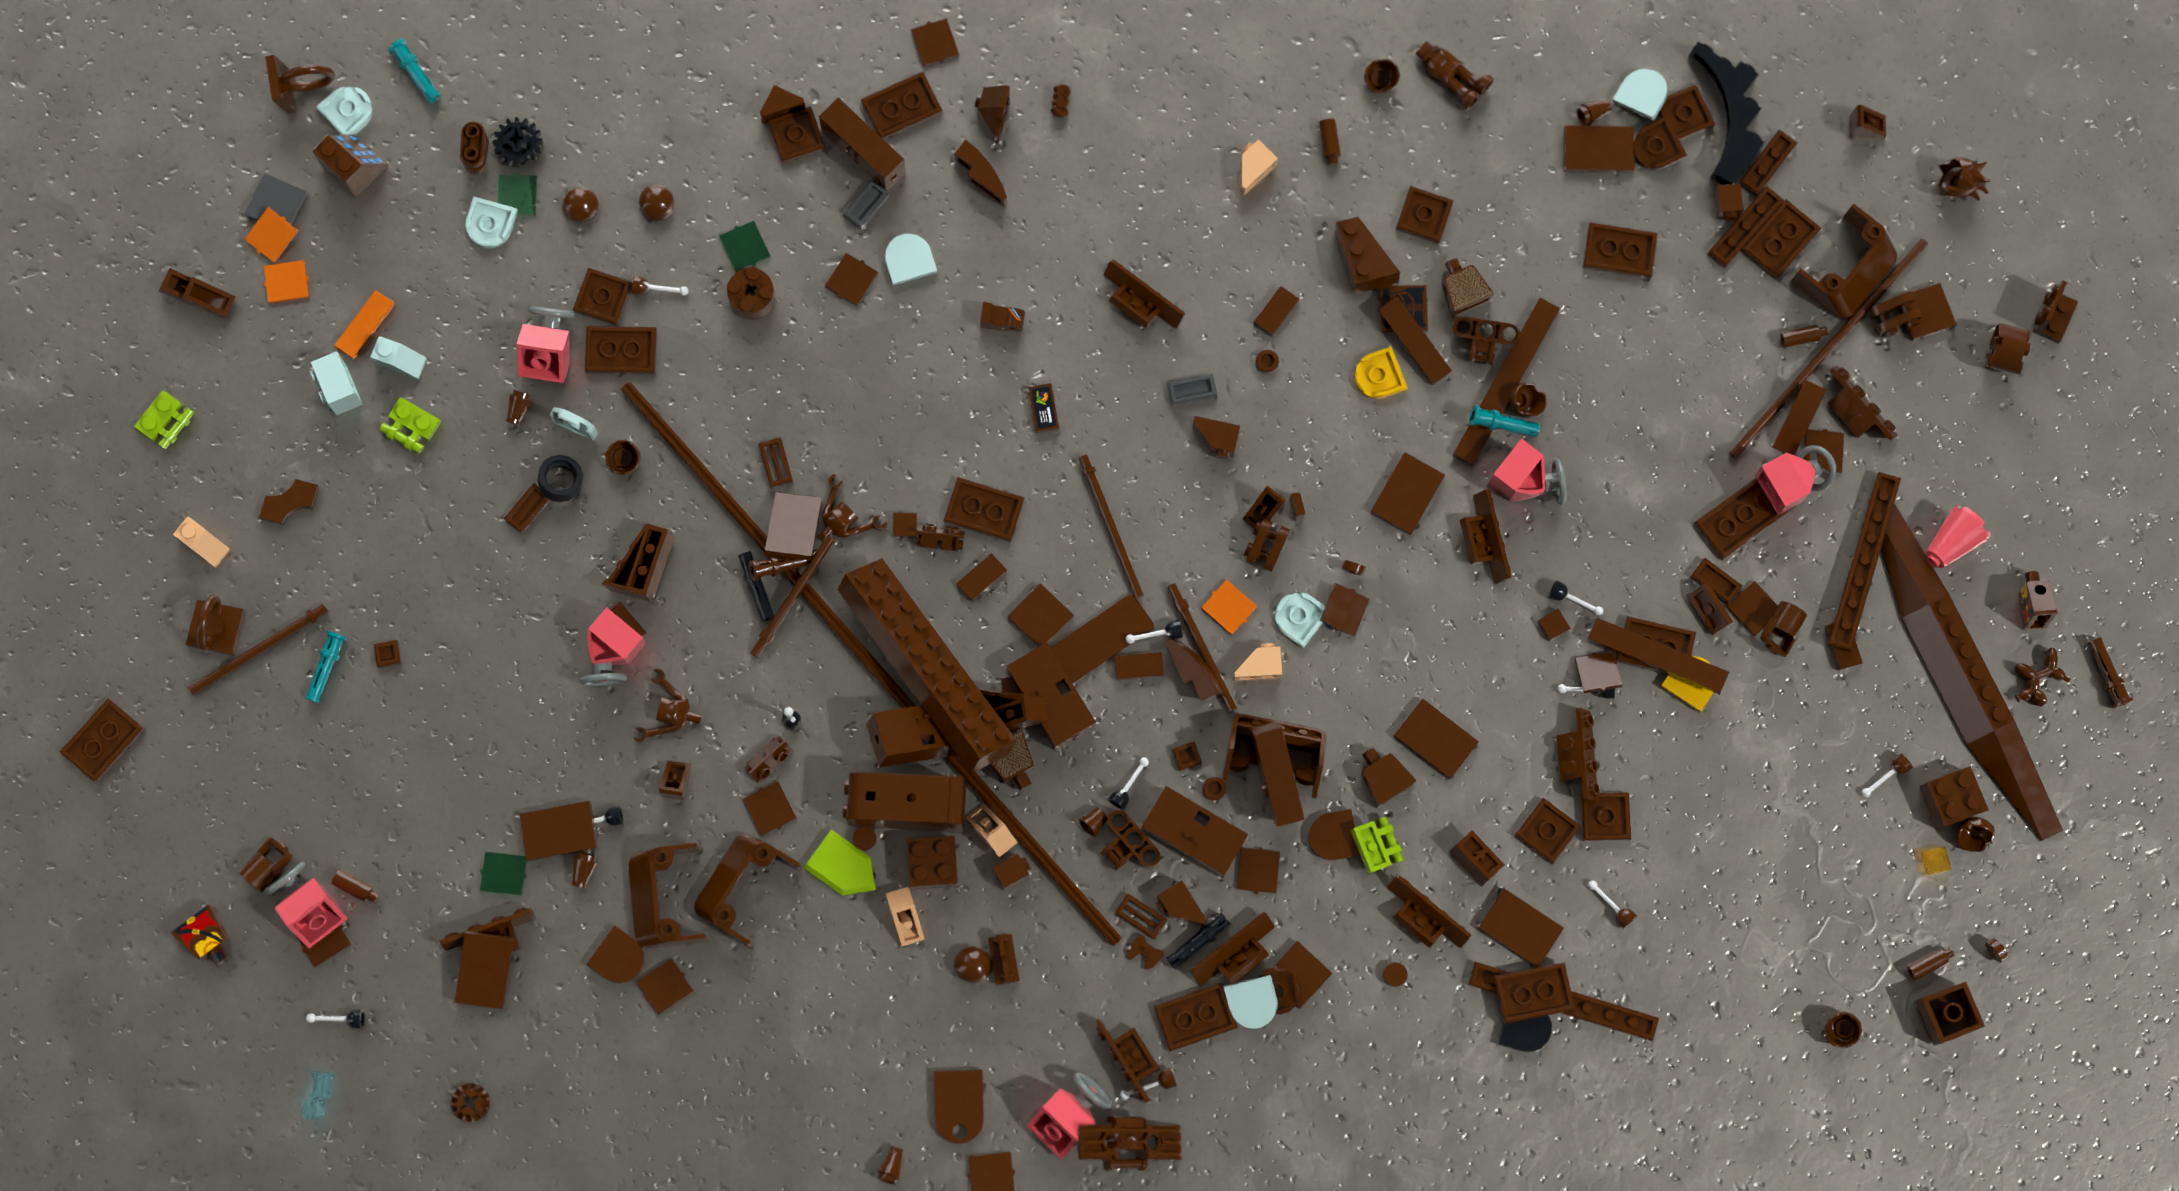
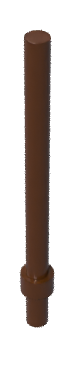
[750,535,835,658]
[1167,583,1237,713]

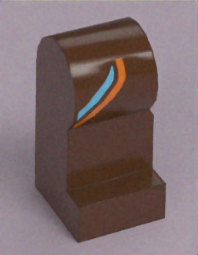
[980,302,1025,332]

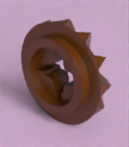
[450,1083,490,1122]

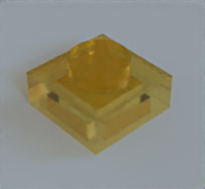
[1921,846,1952,876]

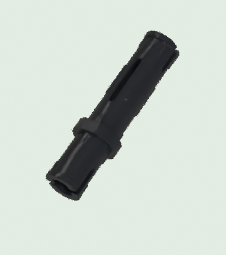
[738,551,774,622]
[1166,913,1230,970]

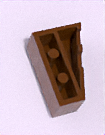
[1335,217,1400,295]
[602,523,675,602]
[979,689,1048,732]

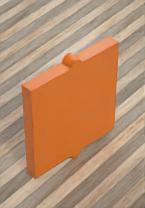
[245,207,299,263]
[264,260,309,304]
[1201,580,1257,635]

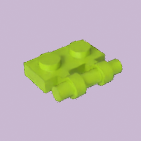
[134,390,194,450]
[379,397,441,454]
[1351,816,1404,874]

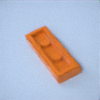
[334,290,396,360]

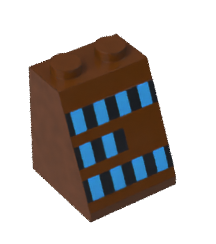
[313,134,388,198]

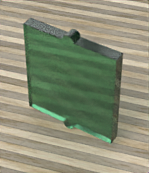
[498,173,537,217]
[719,220,771,272]
[480,852,527,896]

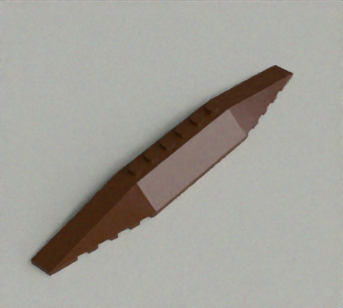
[1881,503,2063,841]

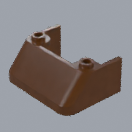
[1790,203,1897,320]
[1222,714,1326,799]
[694,834,802,948]
[629,843,708,948]

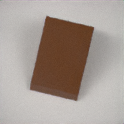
[760,85,806,124]
[1850,105,1886,138]
[1243,485,1286,529]
[659,761,691,801]

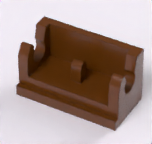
[1449,830,1505,887]

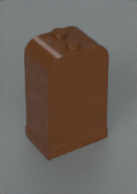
[843,772,966,833]

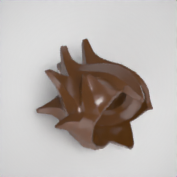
[1937,157,1990,201]

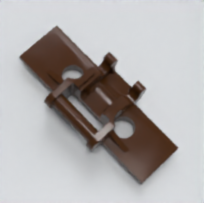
[1078,1116,1181,1171]

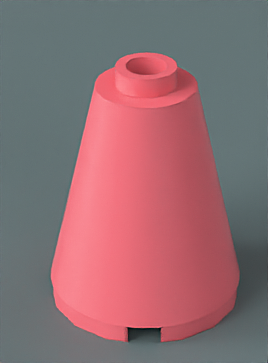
[1926,505,1990,568]

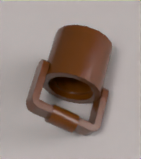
[1760,601,1807,657]
[239,838,292,893]

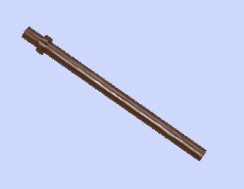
[1079,454,1144,599]
[189,604,328,695]

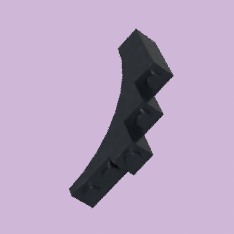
[1689,41,1764,185]

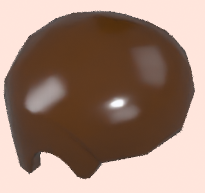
[1364,59,1400,94]
[639,184,674,222]
[562,187,598,223]
[1509,383,1547,418]
[605,440,641,475]
[1957,817,1995,852]
[954,946,992,984]
[1825,1011,1862,1048]

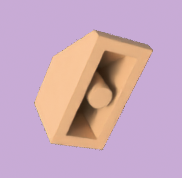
[1241,139,1278,195]
[173,516,230,568]
[1233,643,1282,681]
[966,803,1018,857]
[886,886,925,946]

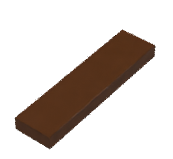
[1707,186,1784,268]
[1378,296,1452,385]

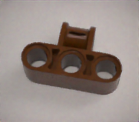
[1452,316,1521,366]
[1100,810,1161,871]

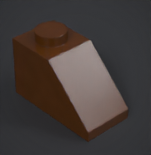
[1193,416,1240,459]
[1156,881,1207,926]

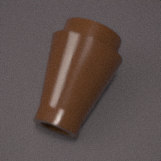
[1576,99,1612,125]
[506,390,532,426]
[572,852,597,888]
[877,1147,904,1185]

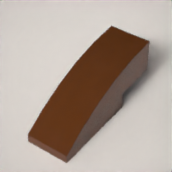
[955,140,1007,207]
[159,268,236,318]
[1772,380,1826,455]
[1165,639,1225,701]

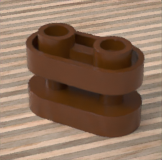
[460,122,489,174]
[1869,291,1923,338]
[1244,518,1290,572]

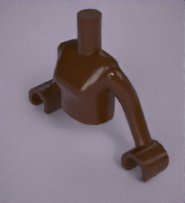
[817,474,887,543]
[634,669,703,743]

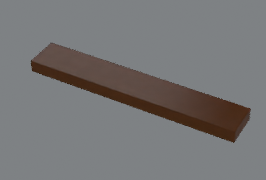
[1588,618,1729,695]

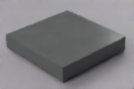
[244,173,308,225]

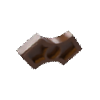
[259,479,319,525]

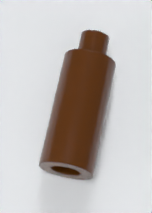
[1319,119,1341,166]
[1780,325,1828,349]
[331,869,380,903]
[1906,948,1955,981]

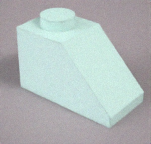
[370,336,427,380]

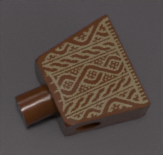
[1441,258,1494,317]
[989,730,1034,791]

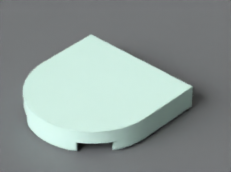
[1613,69,1667,121]
[316,87,373,135]
[465,196,518,248]
[885,234,937,286]
[549,407,598,440]
[1275,593,1325,649]
[1224,975,1278,1029]

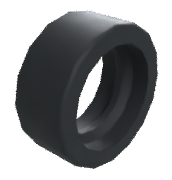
[537,455,583,502]

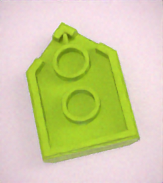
[804,830,876,896]

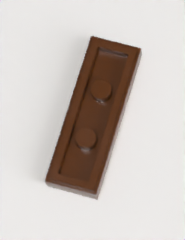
[1738,129,1798,197]

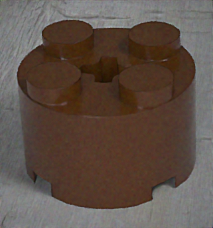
[727,267,775,320]
[1986,323,2031,375]

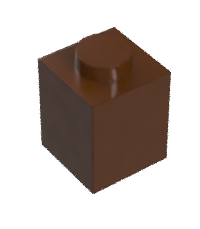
[1713,184,1744,221]
[993,854,1031,890]

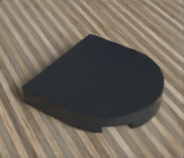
[1498,1015,1552,1052]

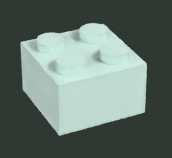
[310,351,363,415]

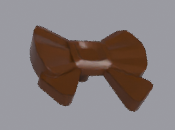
[1127,935,1164,969]

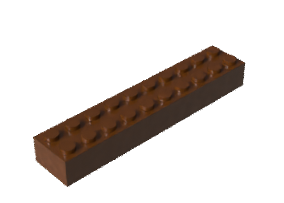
[837,558,1017,773]

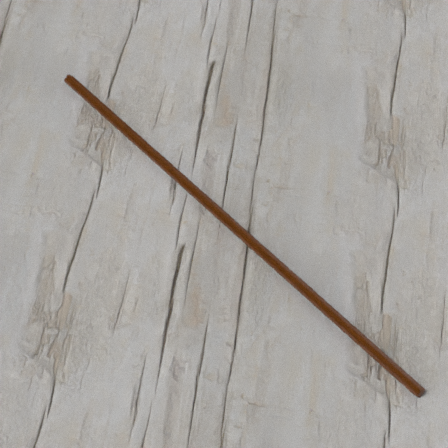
[621,382,1122,946]

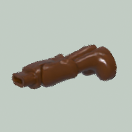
[1416,41,1495,111]

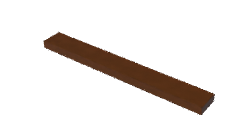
[1453,297,1560,466]
[1828,472,1901,652]
[1468,962,1659,1042]

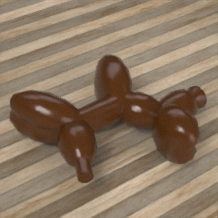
[2014,647,2071,707]

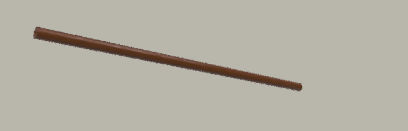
[1729,238,1928,459]

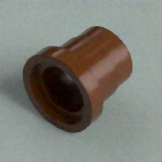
[1078,807,1108,837]

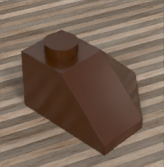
[975,85,1010,143]

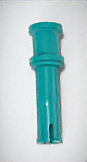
[387,38,441,104]
[1469,405,1540,437]
[305,631,347,703]

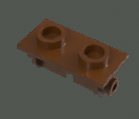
[916,523,965,552]
[744,736,793,783]
[988,934,1020,985]

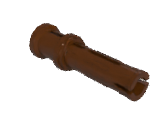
[748,549,817,581]
[2087,637,2134,709]

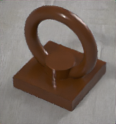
[265,55,335,114]
[186,595,245,656]

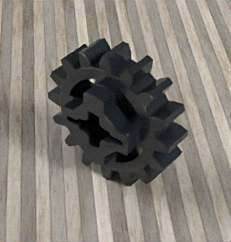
[492,117,544,168]

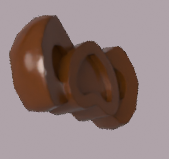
[1051,84,1071,118]

